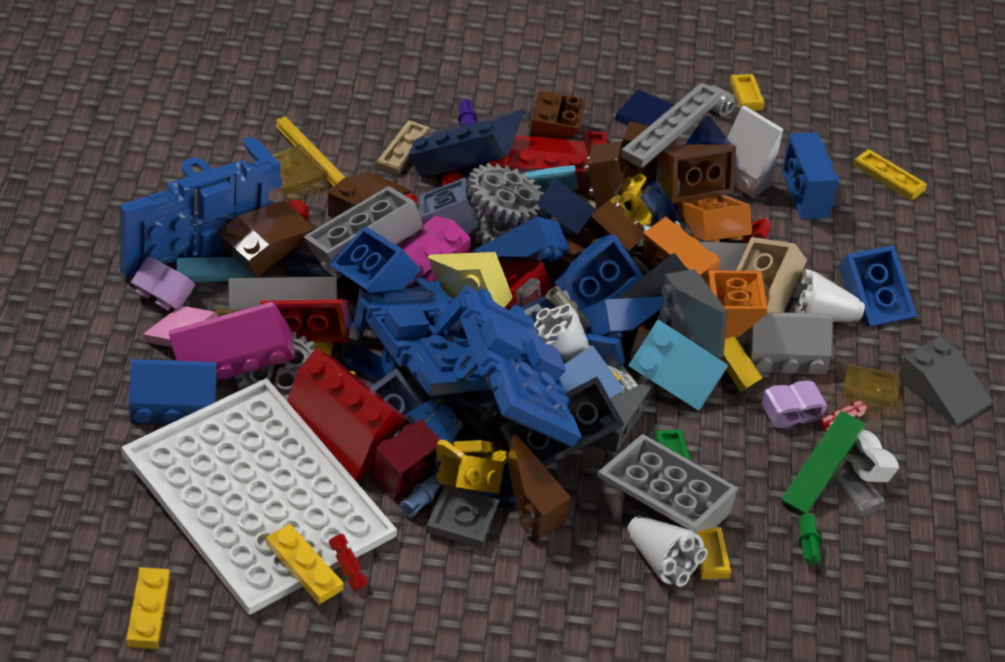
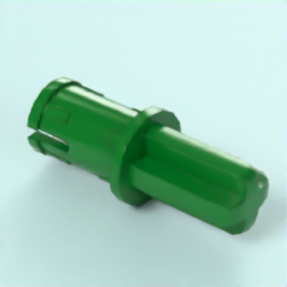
[798,514,821,566]

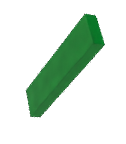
[781,410,865,515]

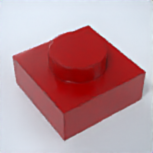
[740,217,772,244]

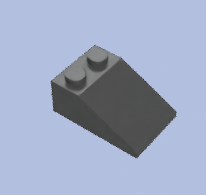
[660,269,727,357]
[898,336,993,427]

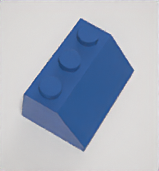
[329,226,421,293]
[129,359,217,424]

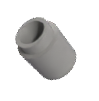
[707,85,735,116]

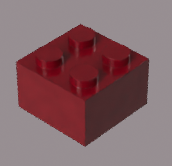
[372,419,440,502]

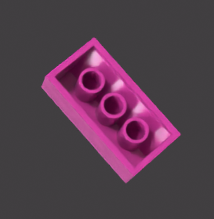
[397,216,471,289]
[168,302,295,380]

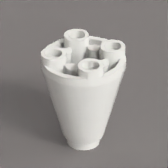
[789,269,864,323]
[534,304,590,364]
[627,516,707,587]

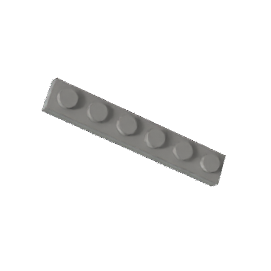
[621,83,722,168]

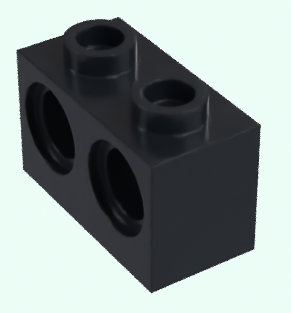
[456,390,501,442]

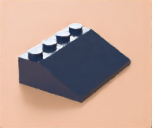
[408,109,525,178]

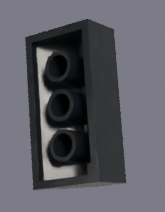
[496,376,625,467]

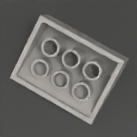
[597,434,738,532]

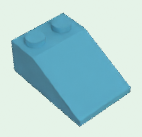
[628,320,728,411]

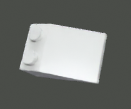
[725,106,783,198]

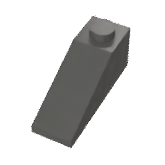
[593,380,654,452]

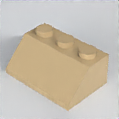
[736,237,807,313]

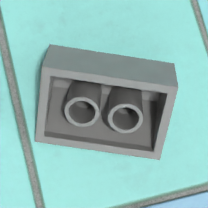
[745,312,833,374]

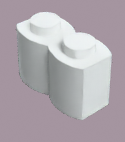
[844,430,899,482]

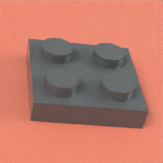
[426,485,500,549]

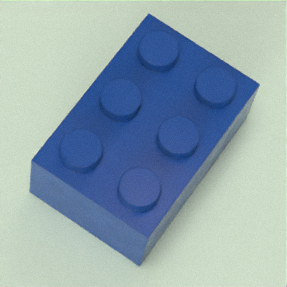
[781,132,839,219]

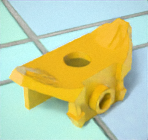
[610,173,665,226]
[436,439,508,494]

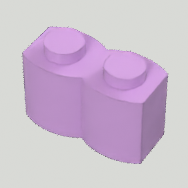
[131,256,196,311]
[761,381,827,428]

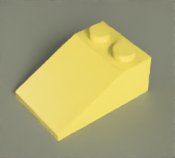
[427,252,513,308]

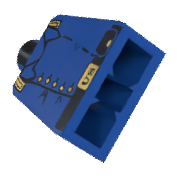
[398,396,463,444]

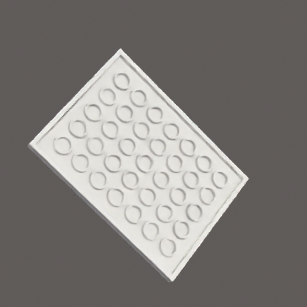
[121,378,397,615]

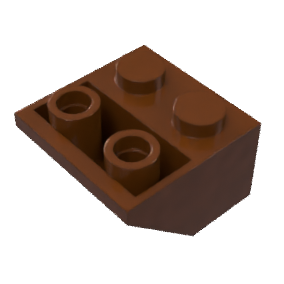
[530,90,586,139]
[585,141,626,209]

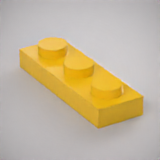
[265,524,344,604]
[126,567,170,649]

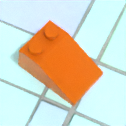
[676,195,752,242]

